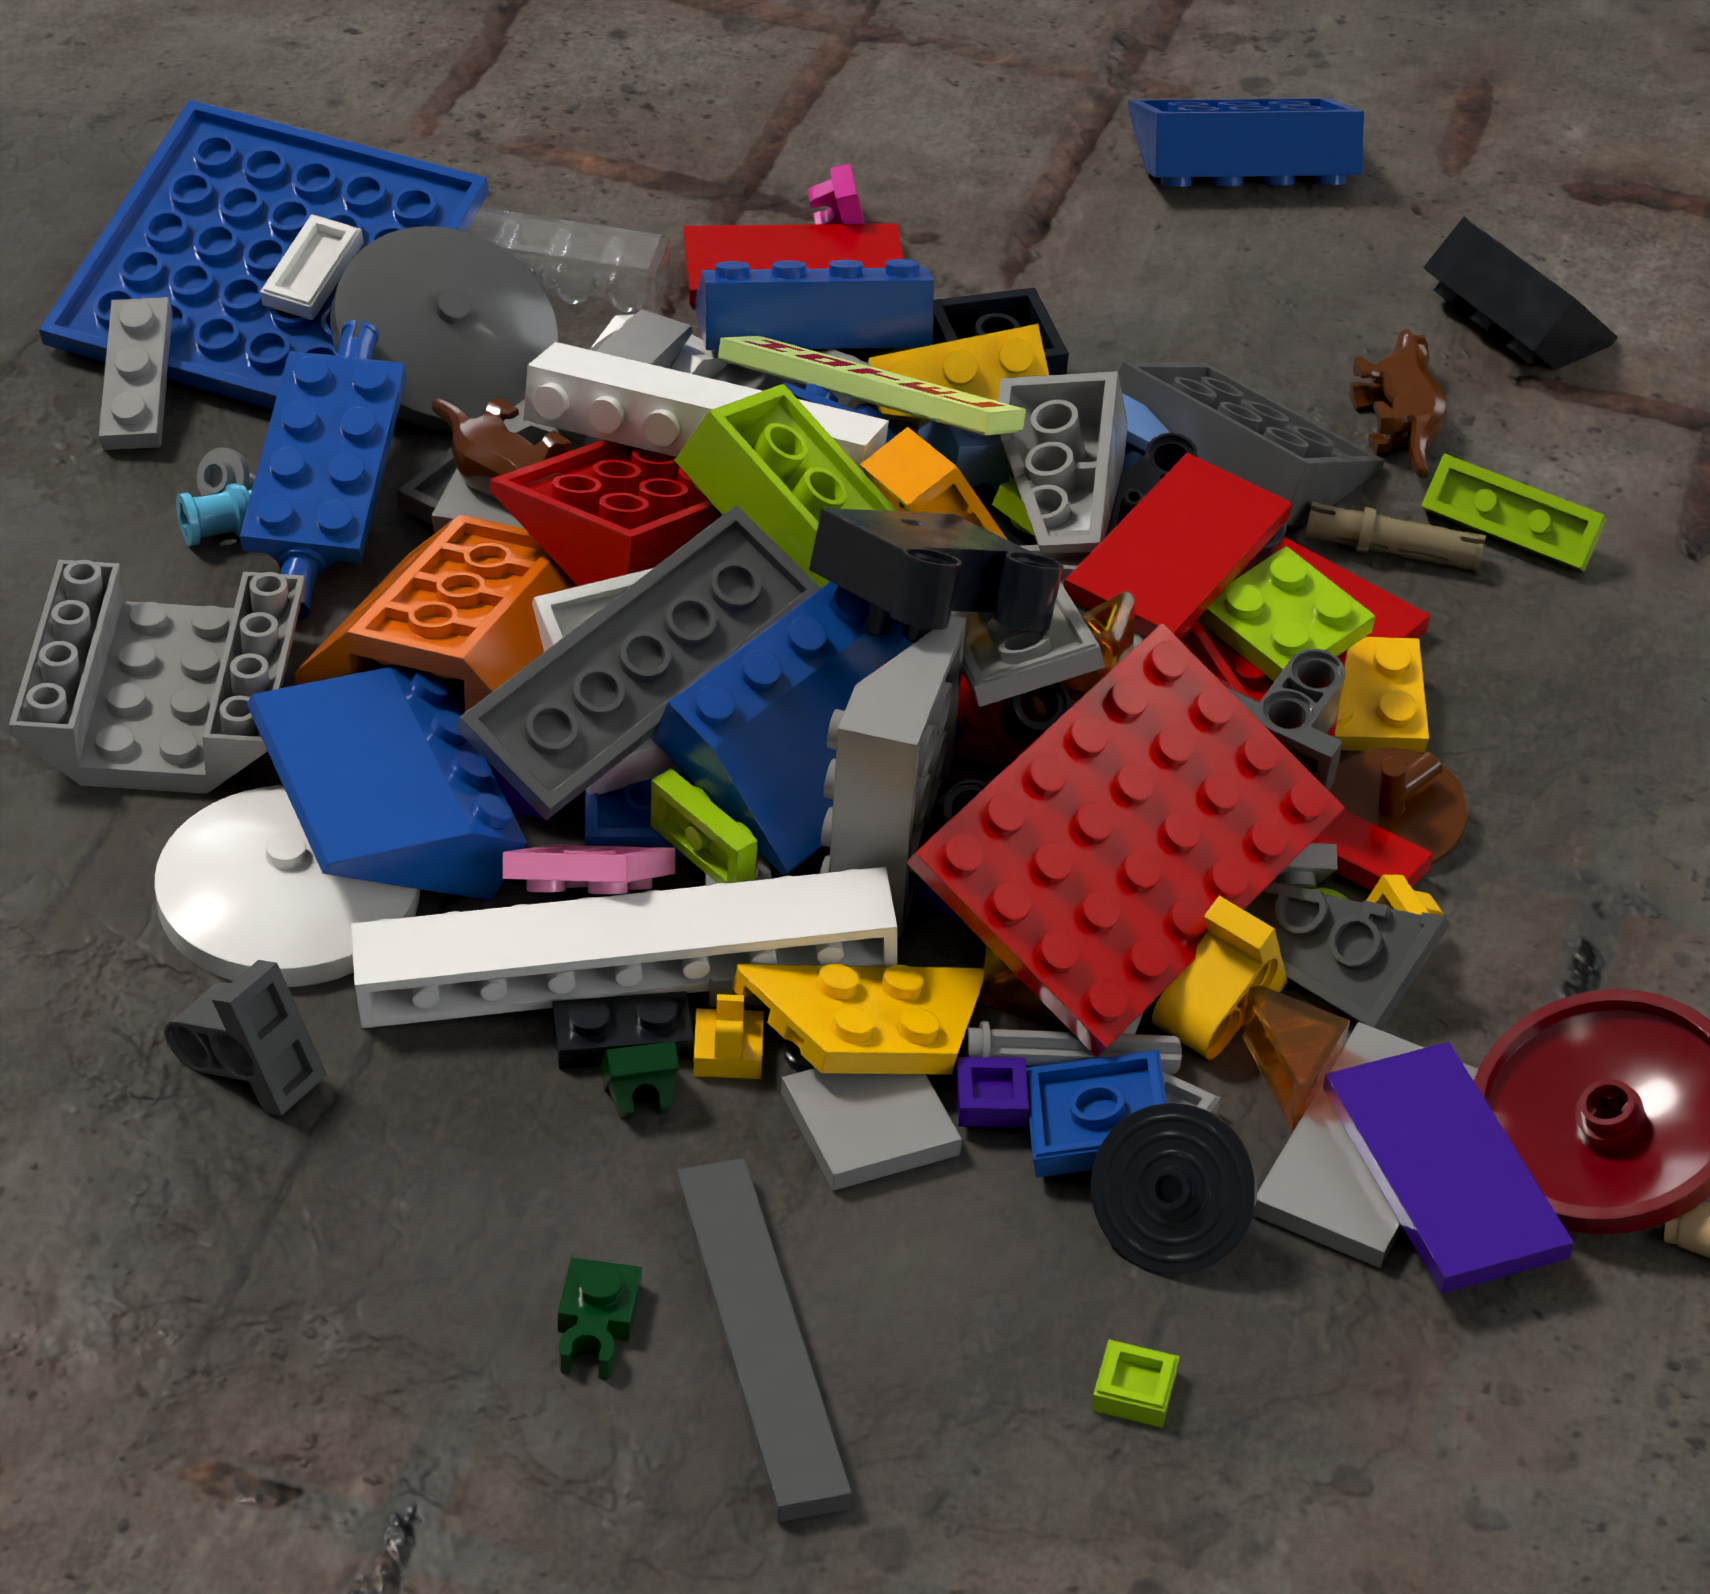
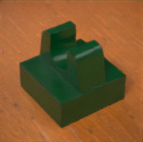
[601,1041,679,1118]

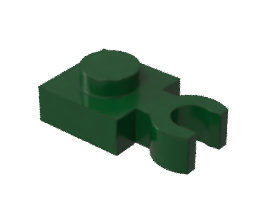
[558,1257,642,1379]

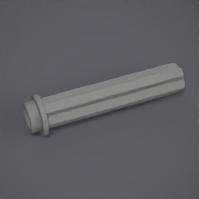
[965,1021,1182,1075]

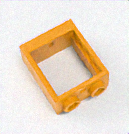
[860,427,1008,540]

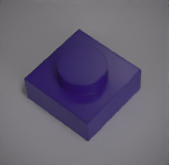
[955,1057,1029,1127]

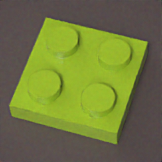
[1197,546,1375,682]

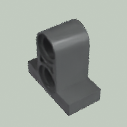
[1228,649,1346,791]
[164,960,327,1116]

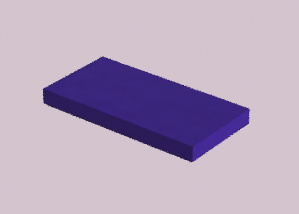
[1323,1042,1574,1294]

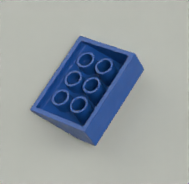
[1128,98,1364,187]
[695,259,934,350]
[652,581,965,876]
[247,667,527,901]

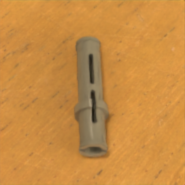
[1305,501,1486,572]

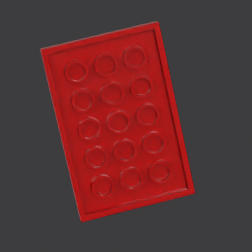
[906,623,1345,1057]

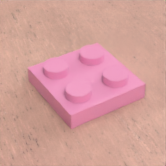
[503,844,675,894]

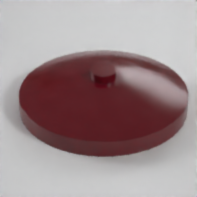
[1474,989,1710,1234]

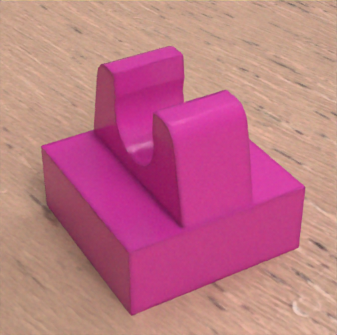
[808,163,865,224]

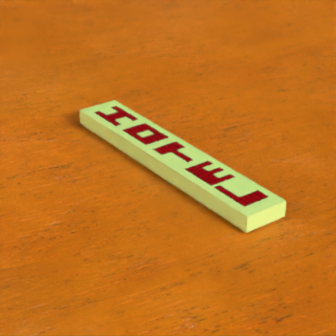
[718,336,1026,435]

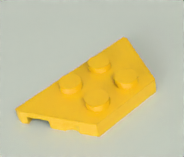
[732,963,986,1075]

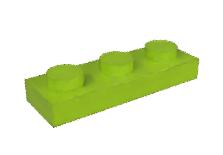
[1421,453,1607,572]

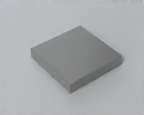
[781,1068,962,1191]

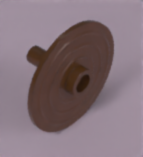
[1329,748,1468,865]

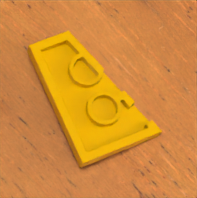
[868,324,1049,424]

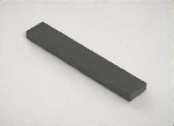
[676,1158,852,1523]

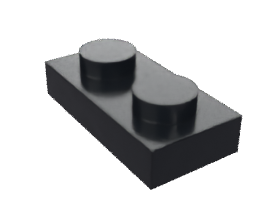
[552,991,695,1069]

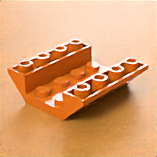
[294,514,578,712]

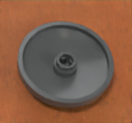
[330,226,558,432]

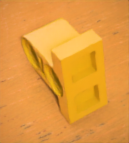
[1152,896,1288,1060]

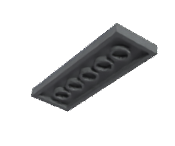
[456,505,821,820]

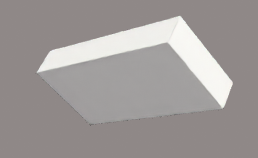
[260,214,364,320]

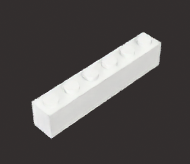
[523,342,889,479]

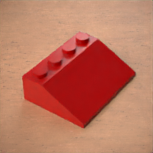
[490,440,723,586]

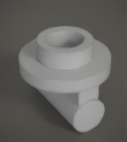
[197,447,255,496]

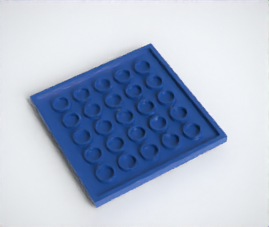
[39,99,489,409]

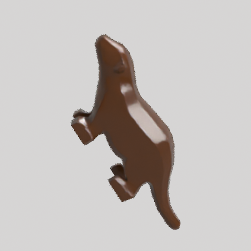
[1349,329,1447,478]
[432,397,572,498]

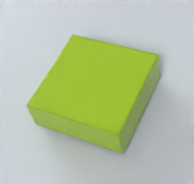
[1091,1339,1180,1428]

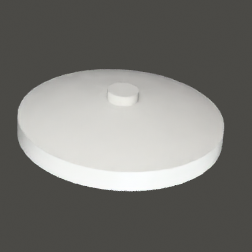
[155,785,420,987]

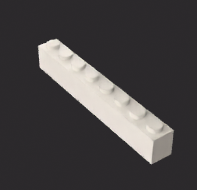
[351,867,897,1028]

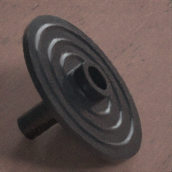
[1090,1103,1257,1274]

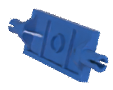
[240,320,407,620]

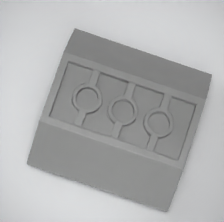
[9,560,305,794]

